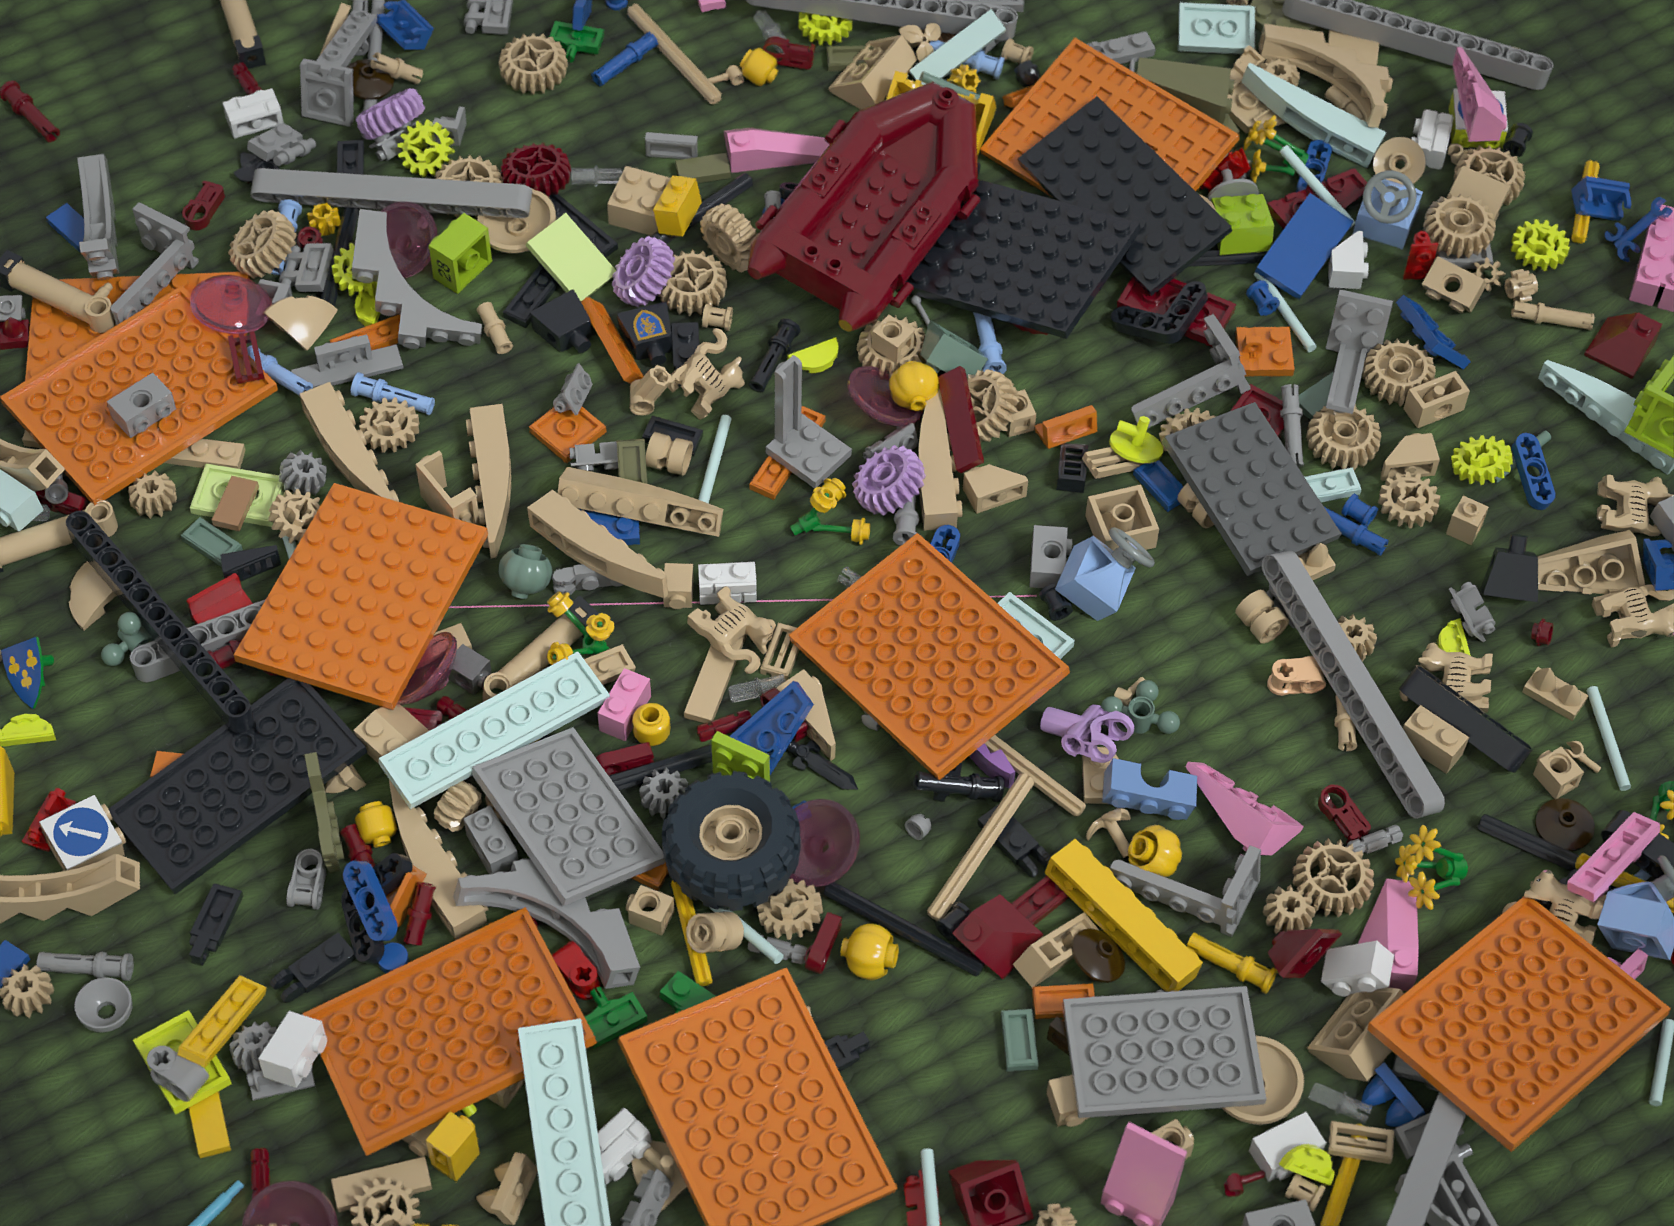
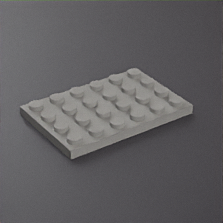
[471,727,665,906]
[1063,986,1266,1118]

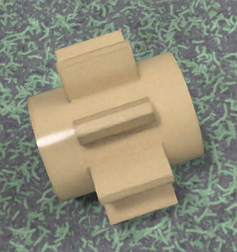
[1473,257,1505,292]
[1505,269,1538,302]
[1036,1203,1077,1226]

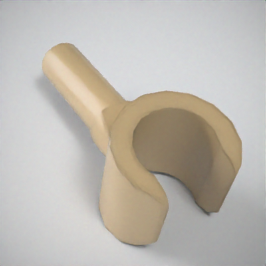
[708,65,744,85]
[1448,144,1476,164]
[1114,677,1145,707]
[1564,741,1601,773]

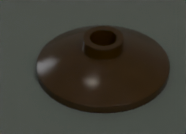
[346,59,394,100]
[1535,798,1595,851]
[1072,928,1125,983]

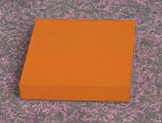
[529,407,607,463]

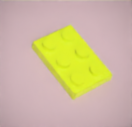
[133,1010,232,1115]

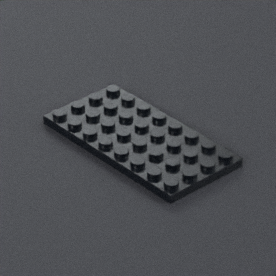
[1018,96,1232,296]
[108,678,368,895]

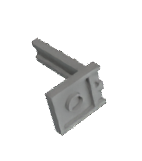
[300,10,377,127]
[110,202,199,325]
[1326,290,1393,414]
[1131,314,1251,428]
[766,355,852,488]
[1110,845,1261,937]

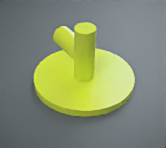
[1109,416,1163,463]

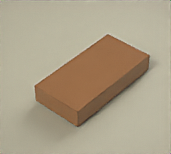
[212,476,259,531]

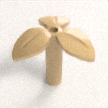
[899,23,941,62]
[1086,808,1131,858]

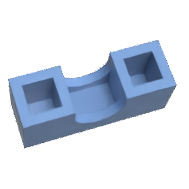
[1102,758,1197,820]

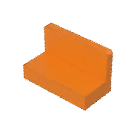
[1035,405,1097,449]
[382,865,427,927]

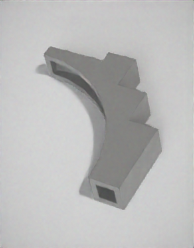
[77,154,119,280]
[352,209,482,349]
[453,858,640,989]

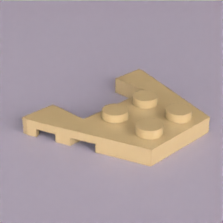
[1228,45,1287,134]

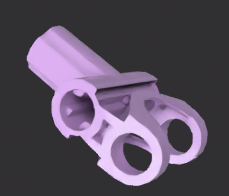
[1040,705,1134,763]

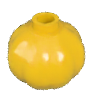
[889,361,939,411]
[1127,825,1182,877]
[841,924,899,980]

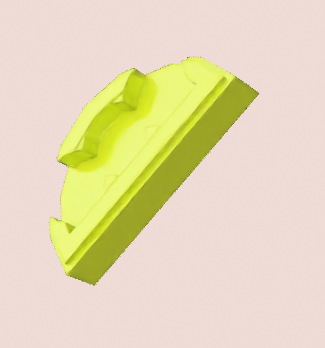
[355,288,380,326]
[787,338,839,373]
[1437,618,1471,656]
[0,714,56,747]
[1279,1144,1335,1186]

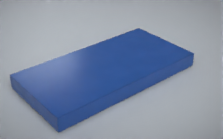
[1255,193,1354,300]

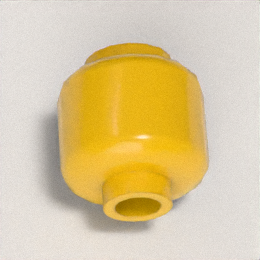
[740,48,779,86]
[632,703,671,746]
[355,801,398,848]

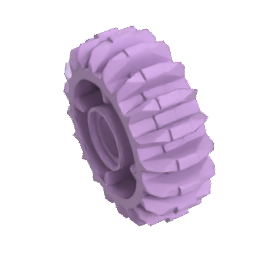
[356,89,425,139]
[612,236,675,307]
[852,445,926,516]

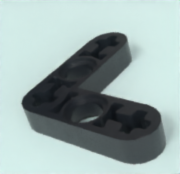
[1111,281,1208,344]
[341,853,413,965]

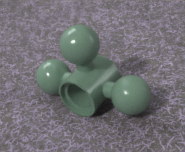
[101,612,160,666]
[1101,680,1180,734]

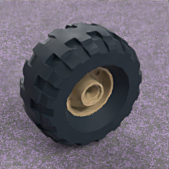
[662,771,801,911]

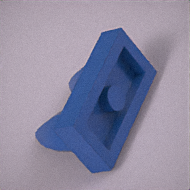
[1361,1063,1426,1127]

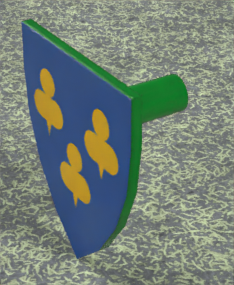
[1,637,54,709]

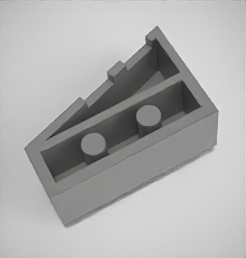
[1395,1153,1498,1226]

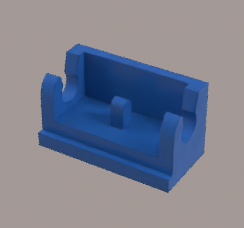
[377,0,434,49]
[1571,176,1631,221]
[1643,539,1674,591]

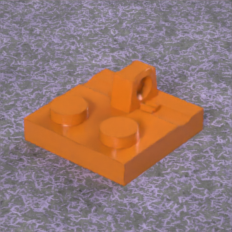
[1235,327,1295,376]

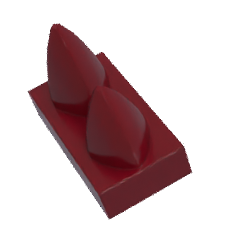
[0,317,30,350]

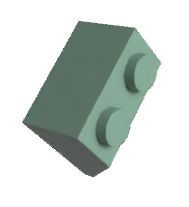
[920,321,988,381]

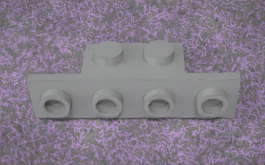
[291,335,403,392]

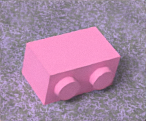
[598,668,651,741]

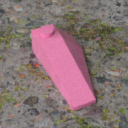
[1452,47,1507,142]
[724,128,830,173]
[1185,762,1304,855]
[1358,879,1418,991]

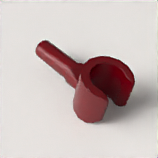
[1224,1170,1266,1197]

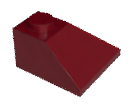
[1584,312,1662,379]
[952,894,1044,979]
[1268,929,1342,978]
[948,1160,1034,1226]

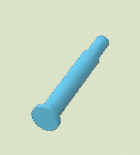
[189,1180,244,1226]

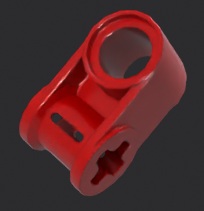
[552,940,600,1000]

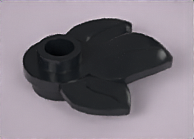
[234,152,280,182]

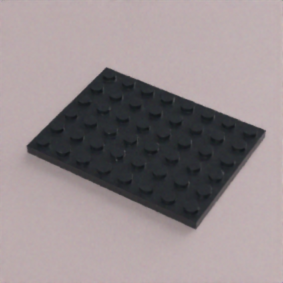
[898,179,1141,339]

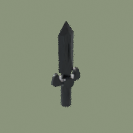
[787,740,858,790]

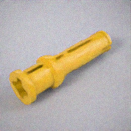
[1187,932,1278,994]

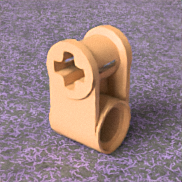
[1267,656,1326,696]

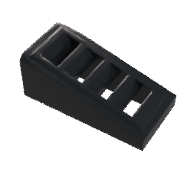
[1056,443,1089,493]
[220,545,281,582]

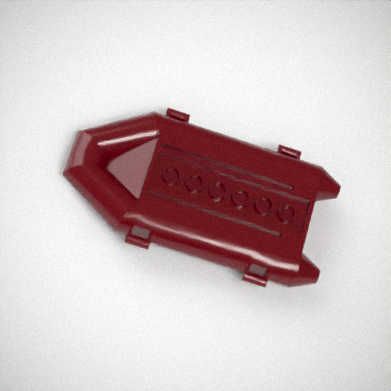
[747,81,980,332]

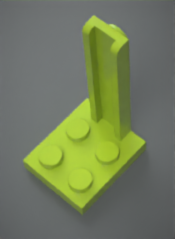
[1624,356,1674,458]
[711,731,770,782]

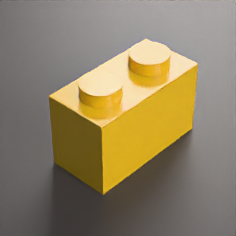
[653,176,702,237]
[426,1112,480,1182]

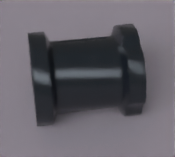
[1503,123,1533,157]
[1039,583,1073,621]
[935,902,971,942]

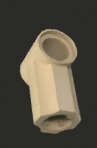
[630,365,671,416]

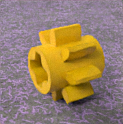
[947,65,980,93]
[307,203,341,236]

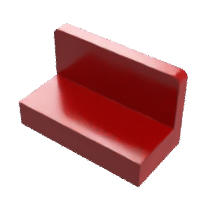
[186,573,253,625]

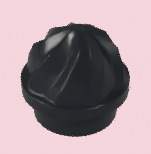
[1014,60,1040,87]

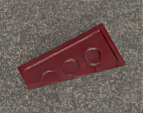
[1267,168,1367,230]

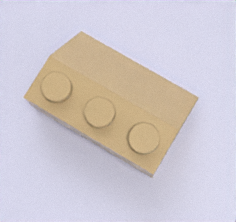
[828,35,917,109]
[354,702,429,763]
[1307,988,1404,1081]

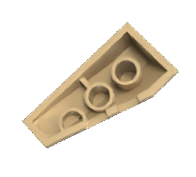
[1538,530,1645,594]

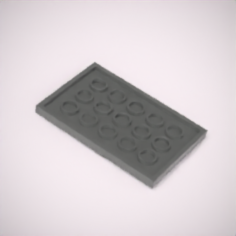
[1162,402,1341,576]

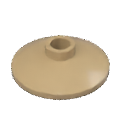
[1373,137,1426,185]

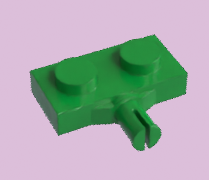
[550,21,604,63]
[659,971,717,1014]
[585,987,648,1049]

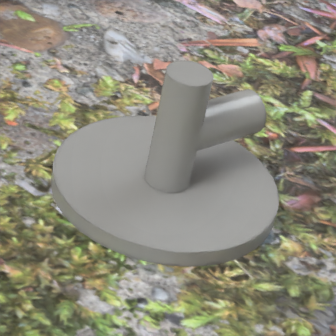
[1207,169,1259,201]

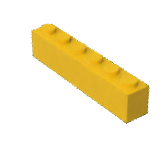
[1045,839,1203,992]

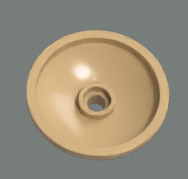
[477,188,556,253]
[1222,1036,1304,1124]

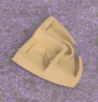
[263,295,338,351]
[69,561,117,631]

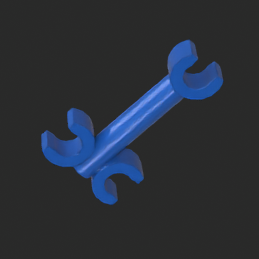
[1605,197,1673,262]

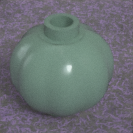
[498,544,553,599]

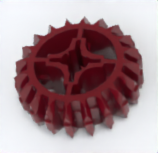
[500,142,571,198]

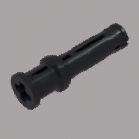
[749,318,801,393]
[913,771,1004,802]

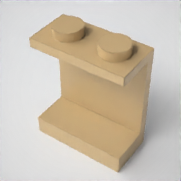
[416,451,480,526]

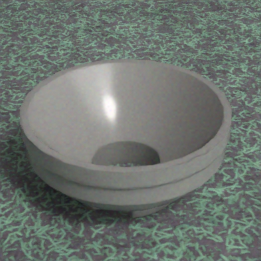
[75,977,132,1032]

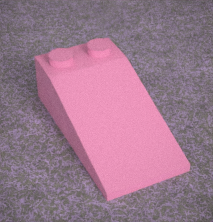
[1101,1122,1187,1226]

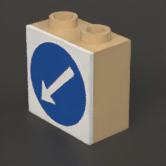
[40,795,126,871]

